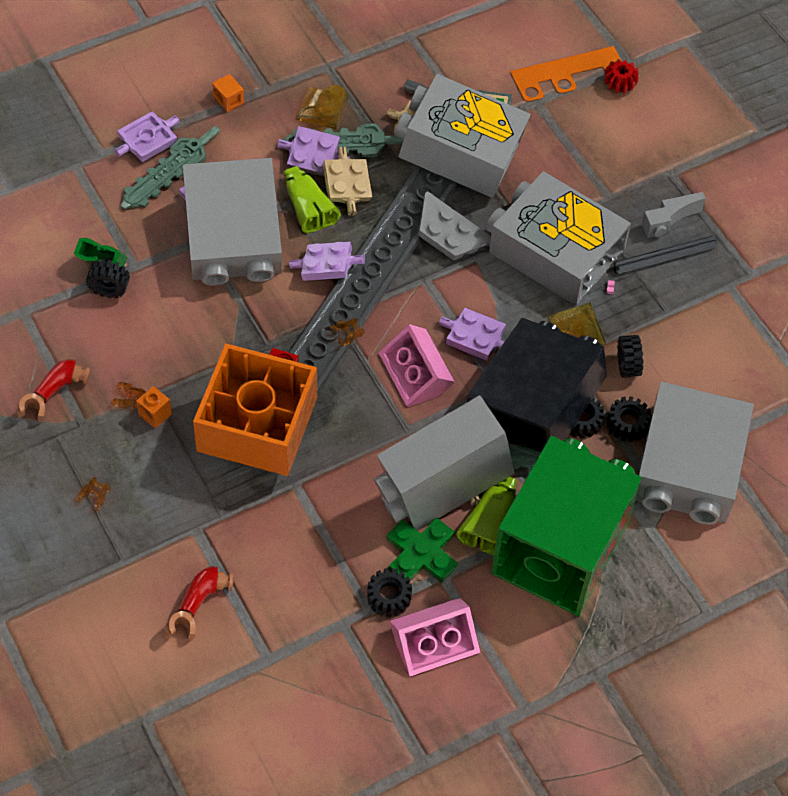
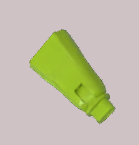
[283,166,341,234]
[457,477,517,555]

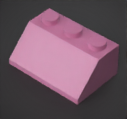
[379,324,455,407]
[390,598,480,676]

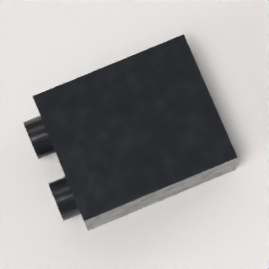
[466,318,607,452]

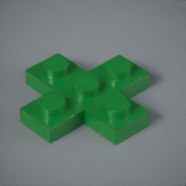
[386,517,458,583]

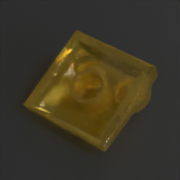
[296,85,349,129]
[547,302,607,346]

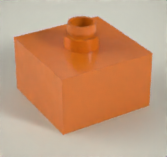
[193,343,317,476]

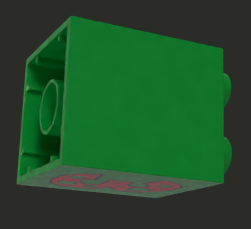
[491,435,642,617]

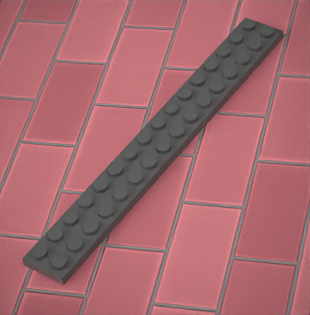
[289,166,458,395]

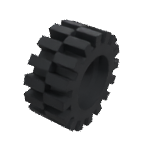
[86,259,130,298]
[617,335,644,377]
[607,396,651,442]
[569,397,604,438]
[367,568,412,617]

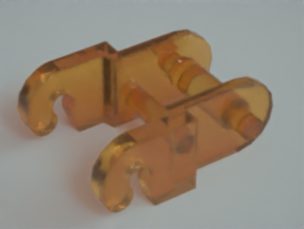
[330,318,365,347]
[111,382,146,409]
[77,477,111,511]

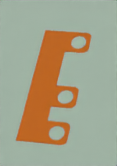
[510,46,622,101]

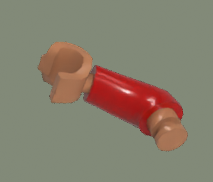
[16,359,90,422]
[164,566,233,640]

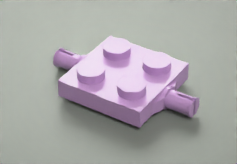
[114,111,180,162]
[277,126,350,177]
[289,242,365,281]
[439,308,506,361]

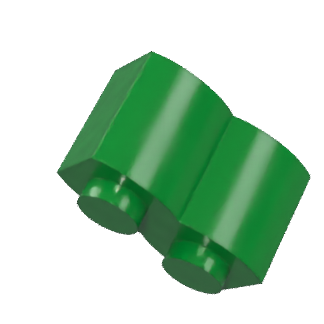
[74,238,127,267]

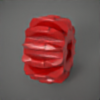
[604,59,639,94]

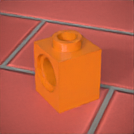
[212,74,245,112]
[136,386,172,429]

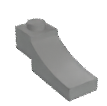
[642,192,706,238]

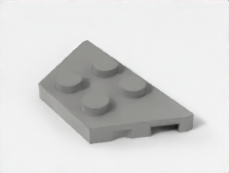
[418,191,491,260]

